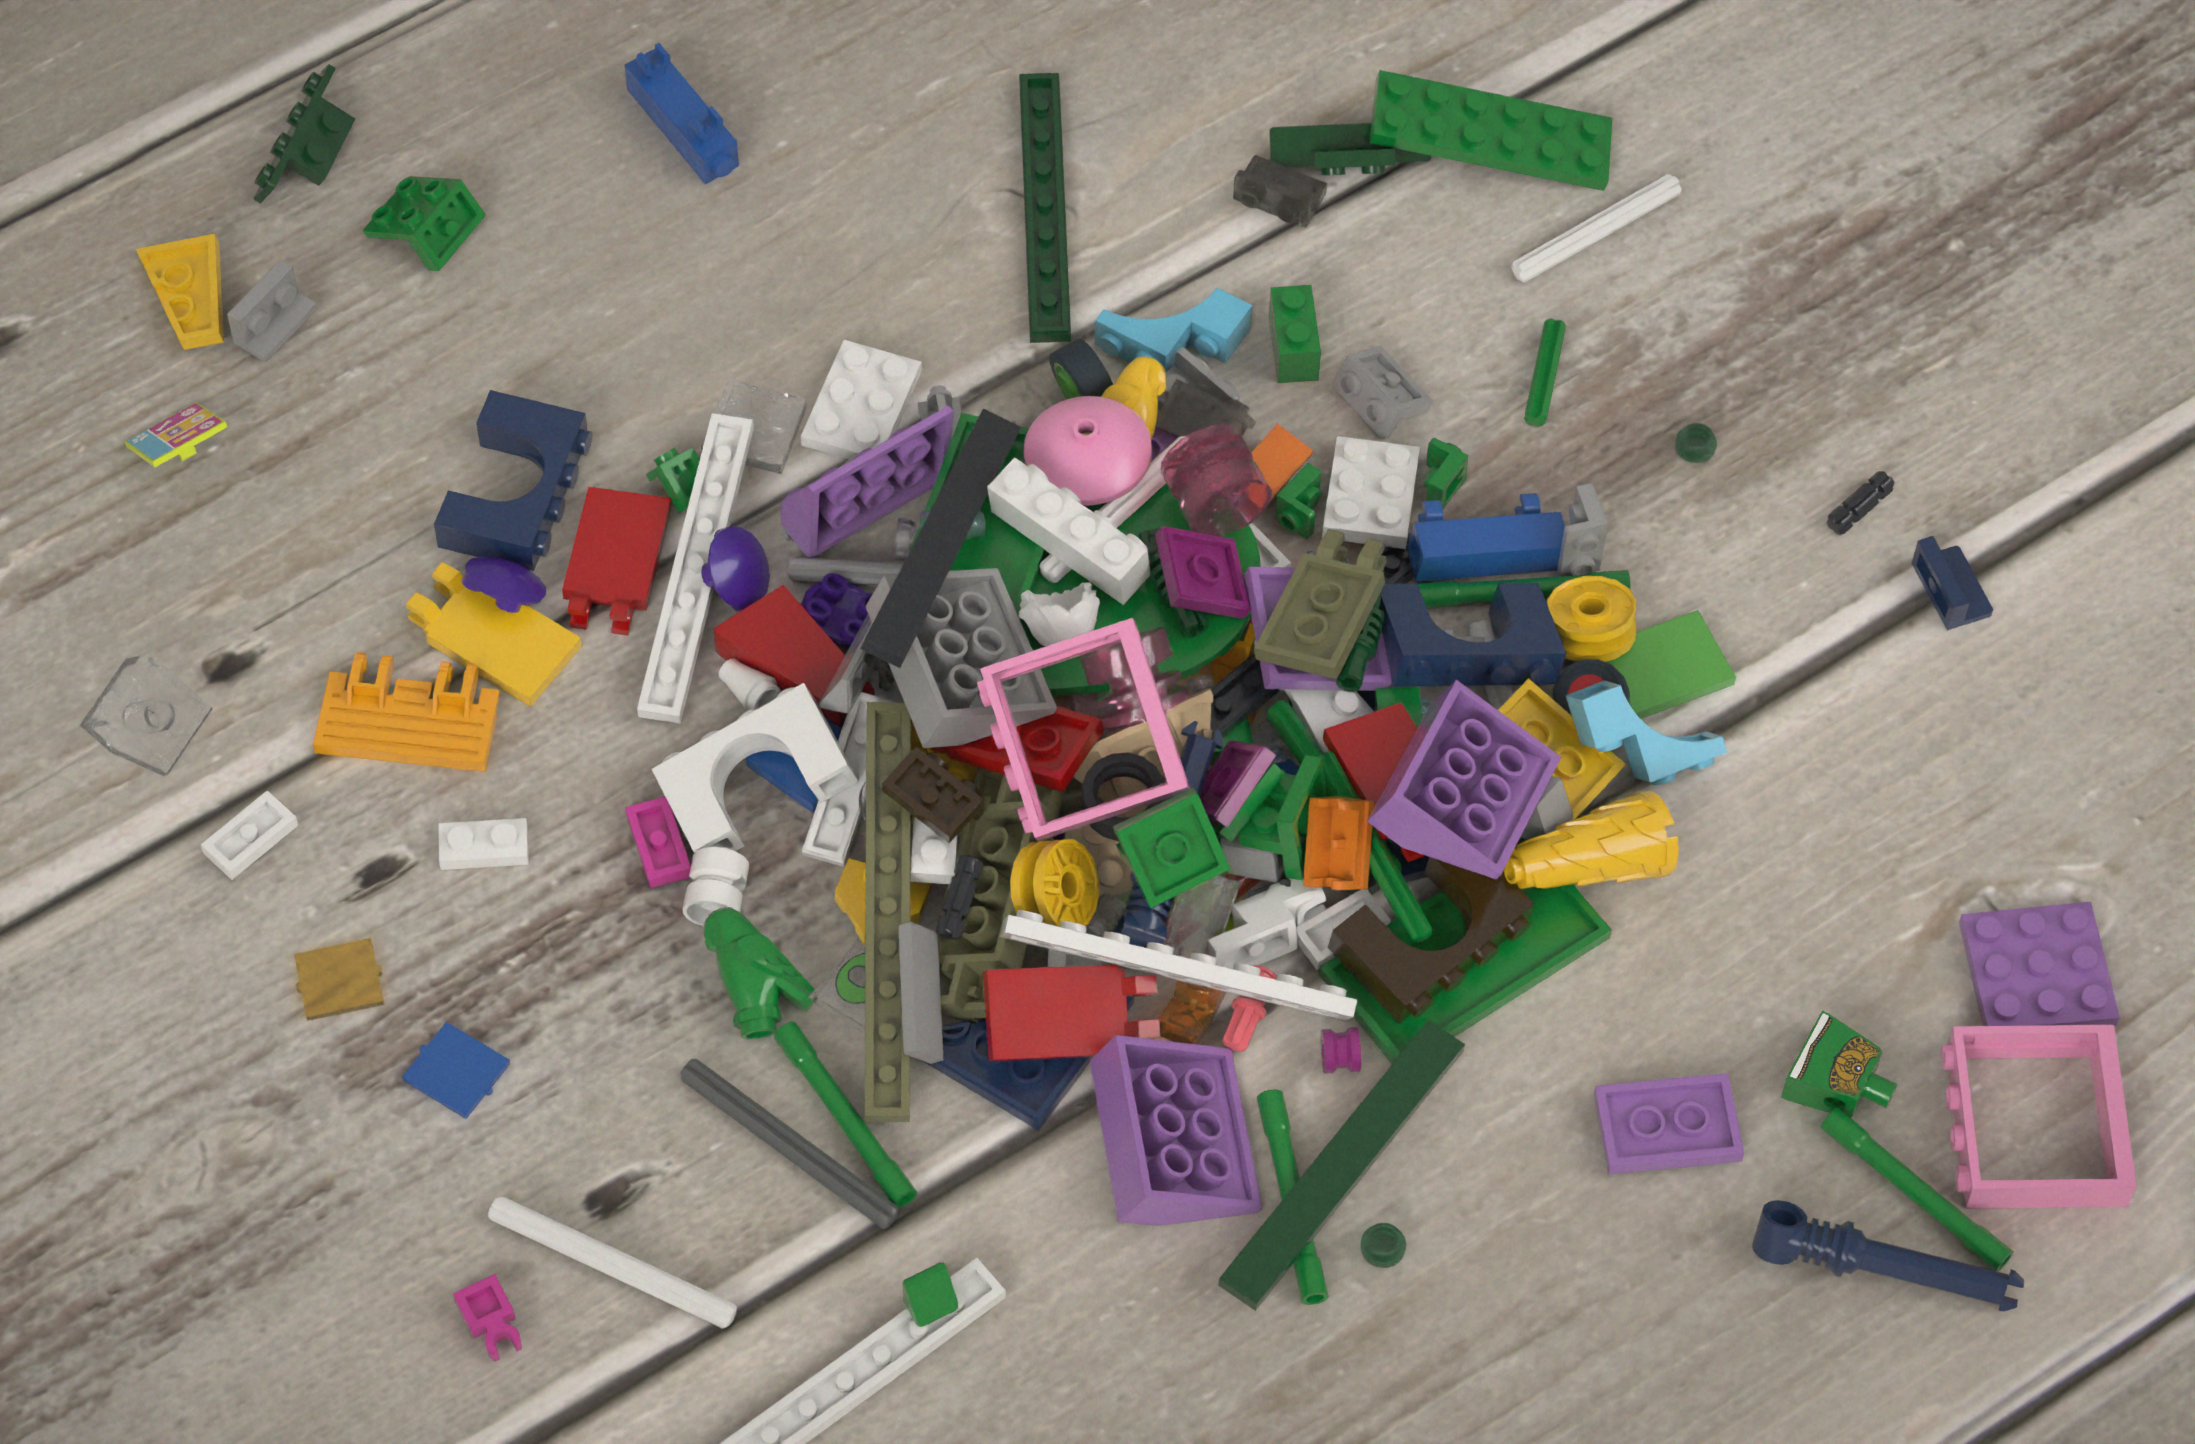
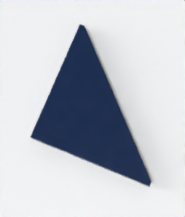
[921,997,1134,1131]

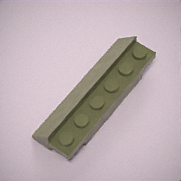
[938,767,1064,1023]

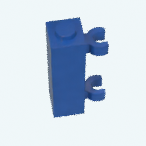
[624,43,739,184]
[1407,493,1565,581]

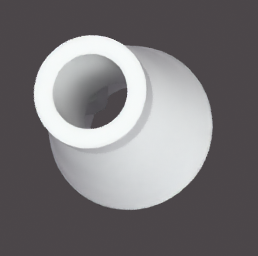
[719,658,781,711]

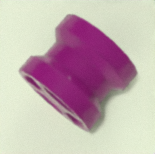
[1320,1027,1361,1074]

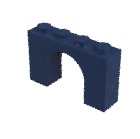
[434,390,592,571]
[1379,582,1566,687]

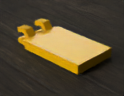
[406,562,582,707]

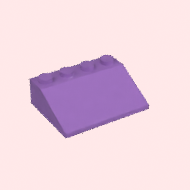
[781,405,953,559]
[1367,680,1561,879]
[1090,1035,1262,1226]

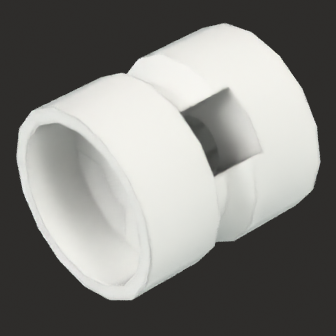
[682,847,749,927]

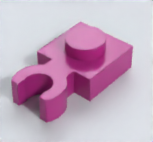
[453,1274,522,1362]

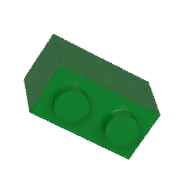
[1268,285,1321,383]

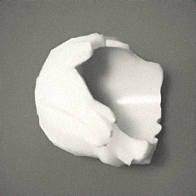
[1018,582,1100,647]

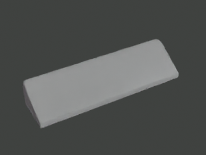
[819,614,879,714]

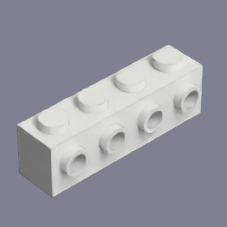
[987,457,1150,605]

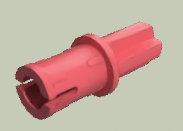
[1222,965,1277,1052]

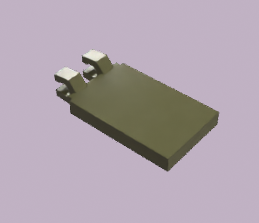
[1254,529,1387,679]

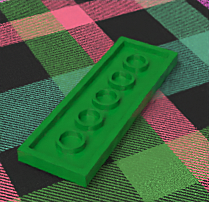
[1370,70,1613,191]

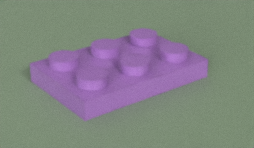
[1594,1073,1744,1175]

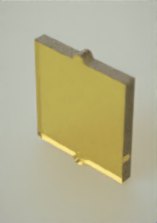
[294,938,384,1021]

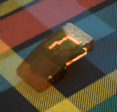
[1157,980,1227,1045]

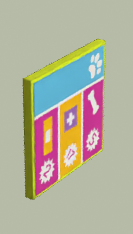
[124,402,228,467]

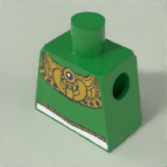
[1781,1011,1898,1118]

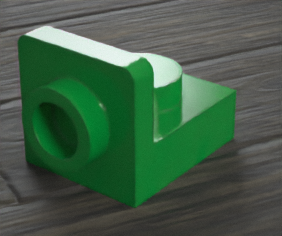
[1424,438,1468,509]
[646,447,700,513]
[1275,463,1322,539]

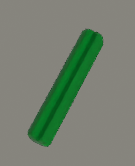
[1524,318,1566,427]

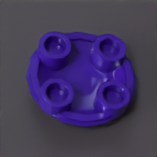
[701,526,770,611]
[462,556,546,613]
[801,573,873,646]

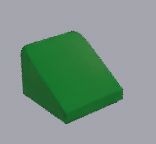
[902,1262,958,1327]

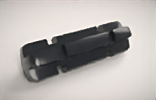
[1827,471,1895,535]
[936,855,983,940]

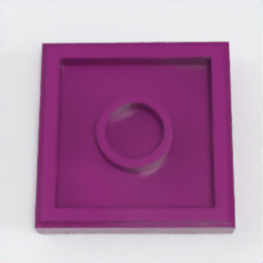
[1155,526,1251,619]
[1200,740,1276,828]

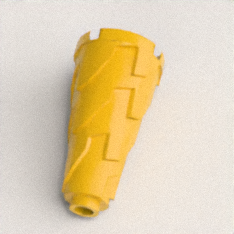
[1503,790,1679,889]

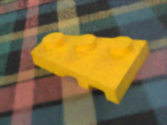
[136,233,224,350]

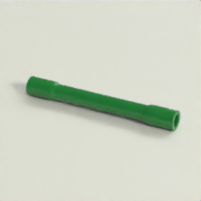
[1417,570,1630,608]
[774,1021,917,1208]
[1257,1089,1329,1305]
[1821,1107,2014,1272]

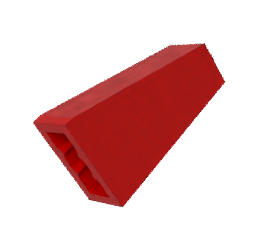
[713,585,875,728]

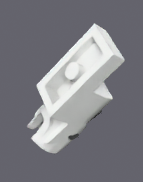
[1208,878,1326,969]

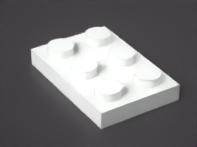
[801,340,922,459]
[1322,436,1420,549]

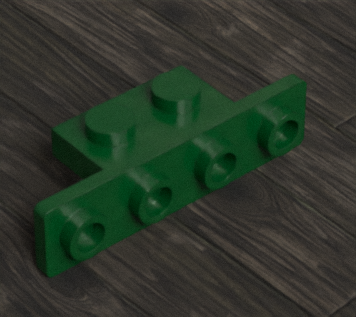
[254,64,356,204]
[1269,123,1431,176]

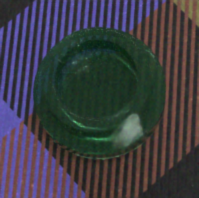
[1675,423,1717,463]
[1360,1223,1406,1268]

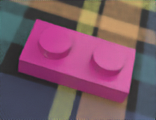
[625,796,691,889]

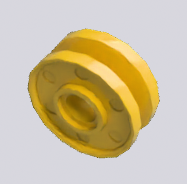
[1547,576,1636,662]
[1010,839,1100,927]

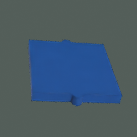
[402,1022,510,1119]

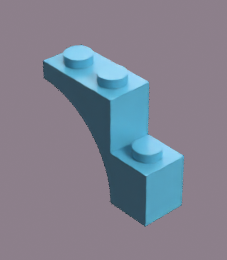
[1094,288,1252,372]
[1566,681,1727,785]

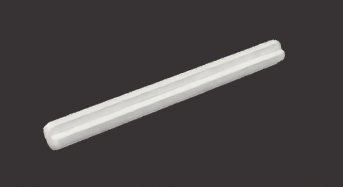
[488,1196,737,1328]

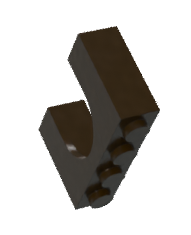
[1327,857,1534,1024]

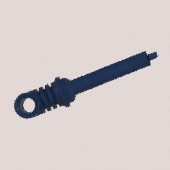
[1114,721,1224,948]
[1752,1200,2024,1312]

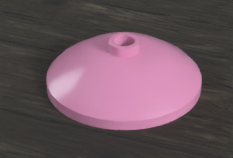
[1024,396,1152,505]

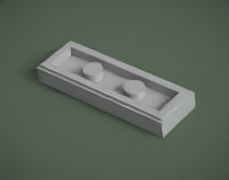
[898,922,943,1064]

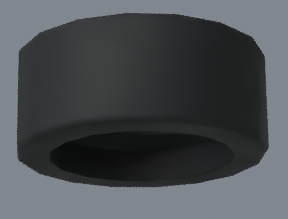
[1082,752,1165,841]

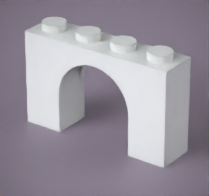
[652,683,859,853]

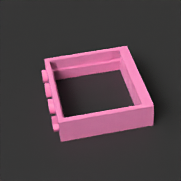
[977,618,1190,841]
[1941,1025,2137,1209]

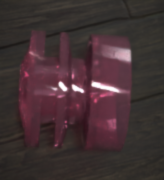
[1160,424,1272,537]
[1079,627,1189,729]

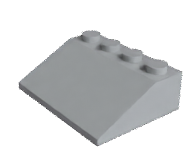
[865,568,1057,748]

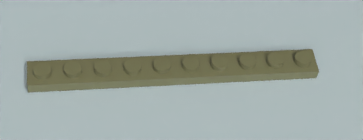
[864,702,911,1122]

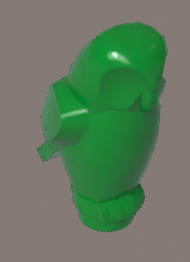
[704,907,815,1039]

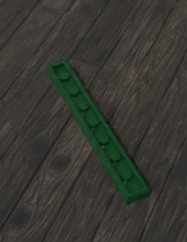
[1019,73,1071,343]
[1218,1020,1465,1311]

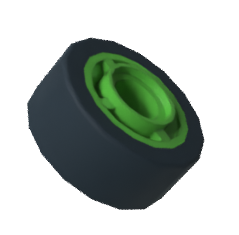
[1049,338,1113,399]

